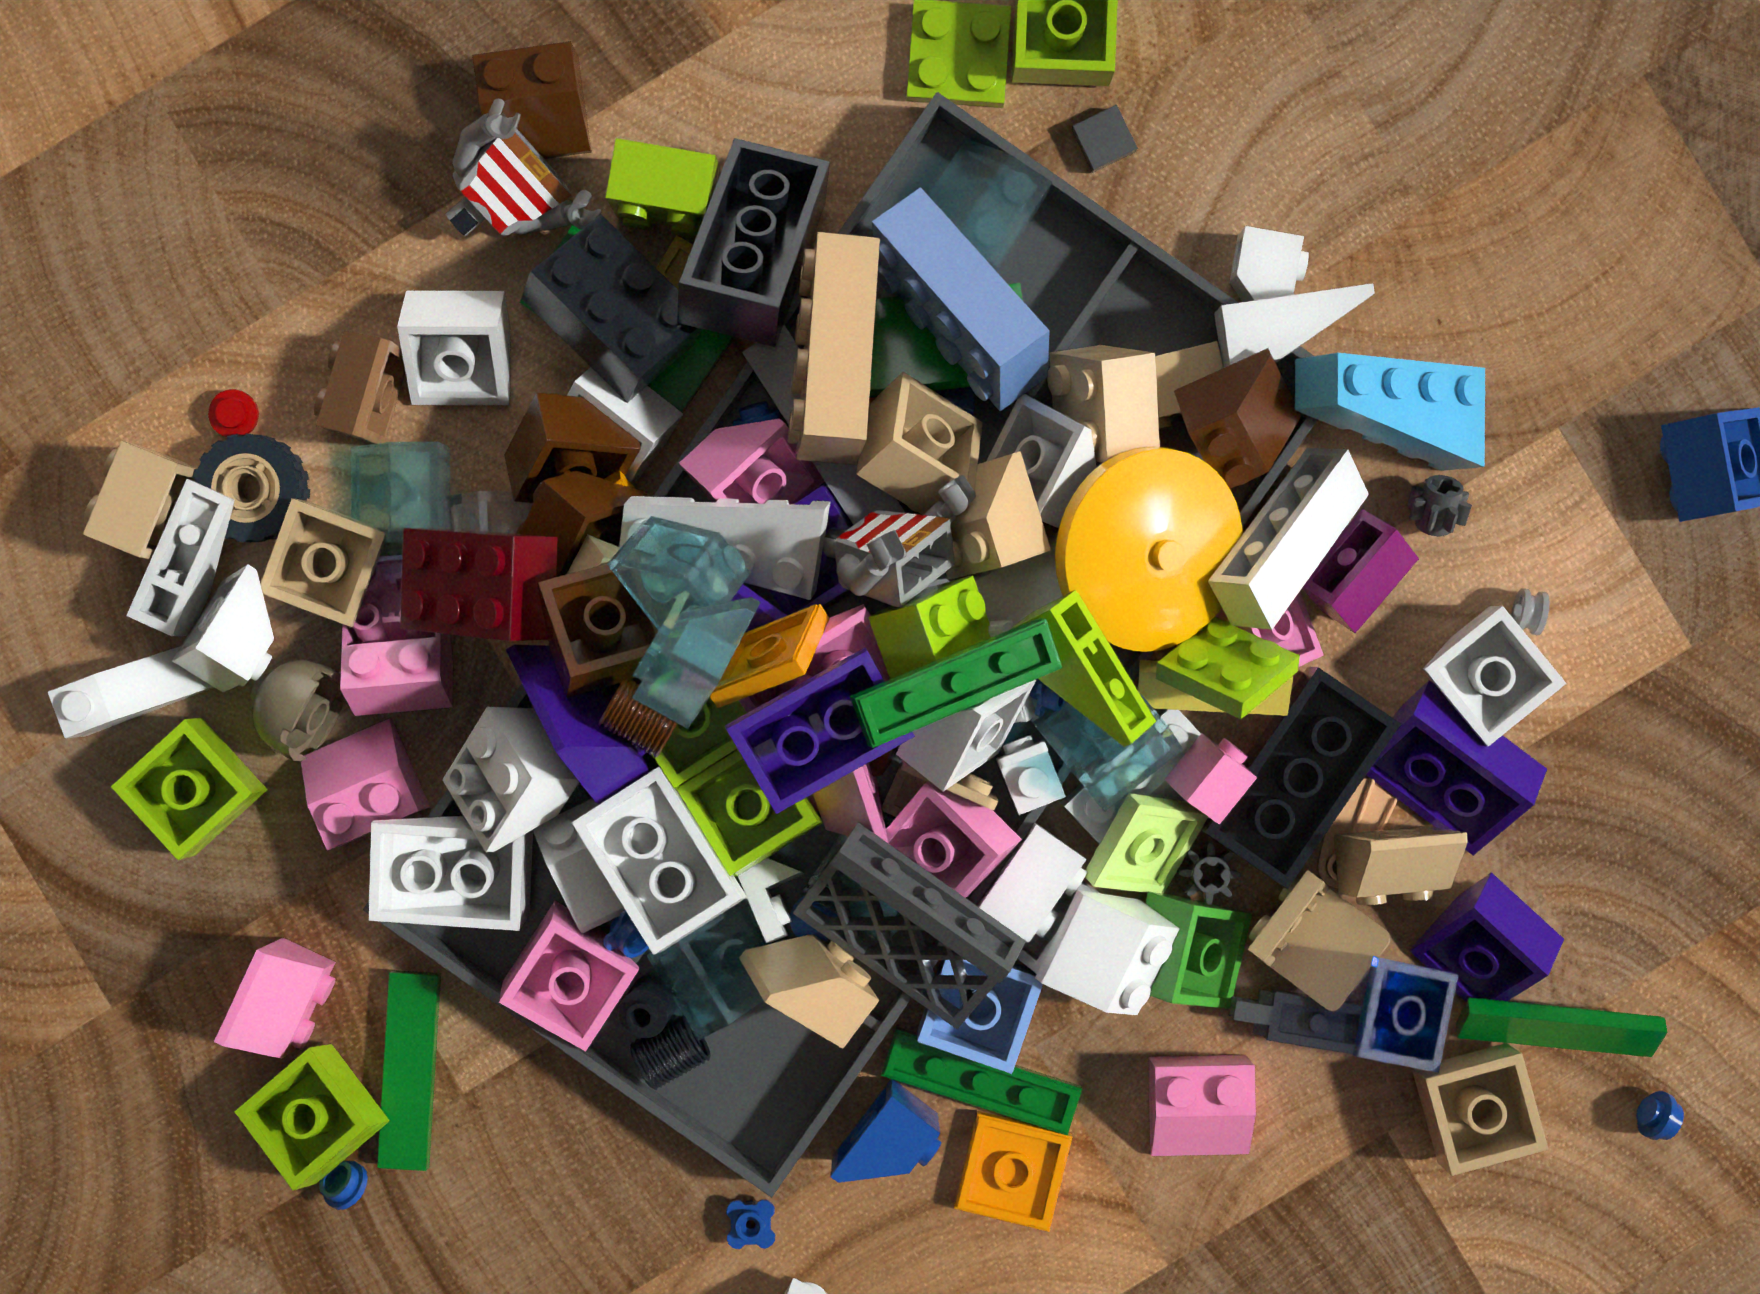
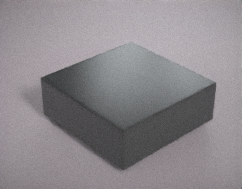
[1071,104,1138,173]

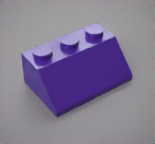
[506,644,651,805]
[725,647,915,814]
[1366,680,1547,856]

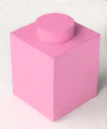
[1164,733,1257,824]

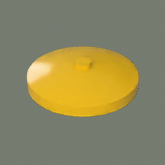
[1055,446,1243,652]

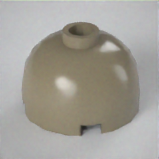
[251,660,343,761]

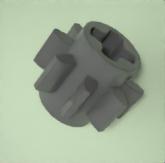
[1407,475,1472,537]
[1177,841,1241,905]

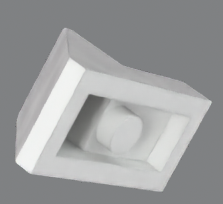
[738,858,804,943]

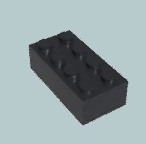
[677,138,830,347]
[1201,667,1401,889]

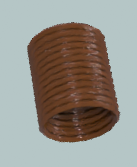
[598,677,684,758]

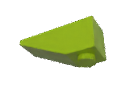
[1009,590,1156,747]

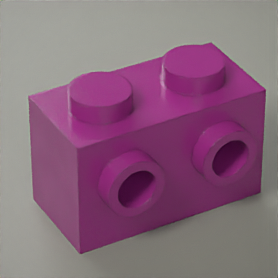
[1302,508,1419,633]

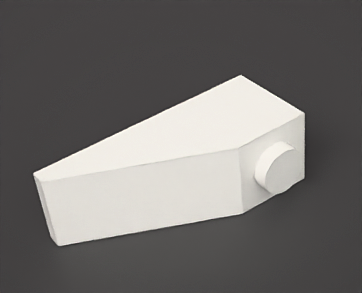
[1214,283,1375,368]
[126,479,235,636]
[48,646,215,738]

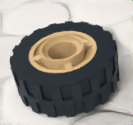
[193,434,310,542]

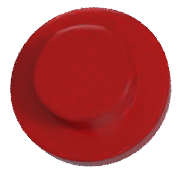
[208,389,259,437]

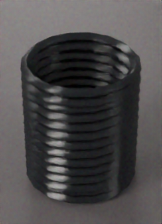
[630,1013,711,1090]

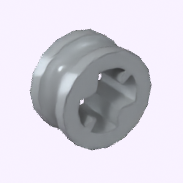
[1511,588,1550,635]

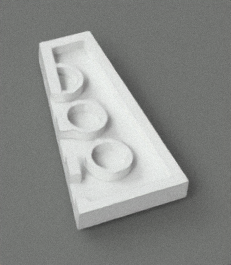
[619,496,830,600]

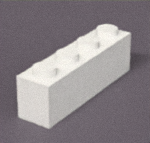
[1208,448,1369,630]

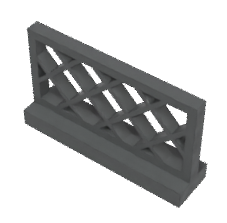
[793,822,1026,1029]

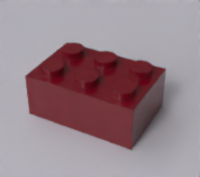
[400,528,558,641]

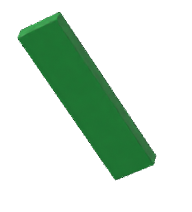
[850,618,1063,748]
[377,970,441,1171]
[1456,998,1668,1057]
[881,1026,1082,1136]

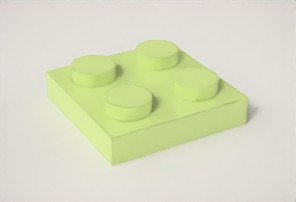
[1085,793,1208,894]

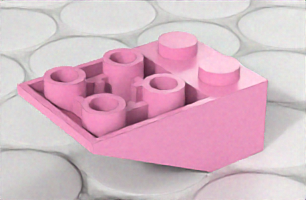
[340,555,453,716]

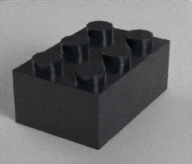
[521,214,702,403]

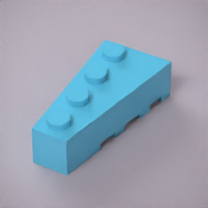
[1295,353,1485,471]

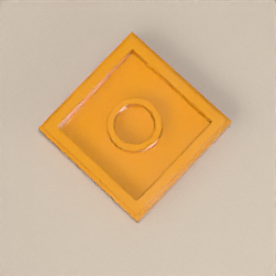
[708,604,829,708]
[953,1110,1072,1232]

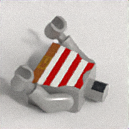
[446,98,602,236]
[823,475,976,608]

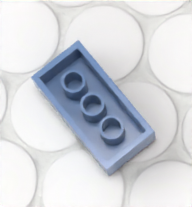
[872,187,1050,411]

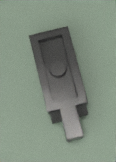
[1228,989,1371,1056]

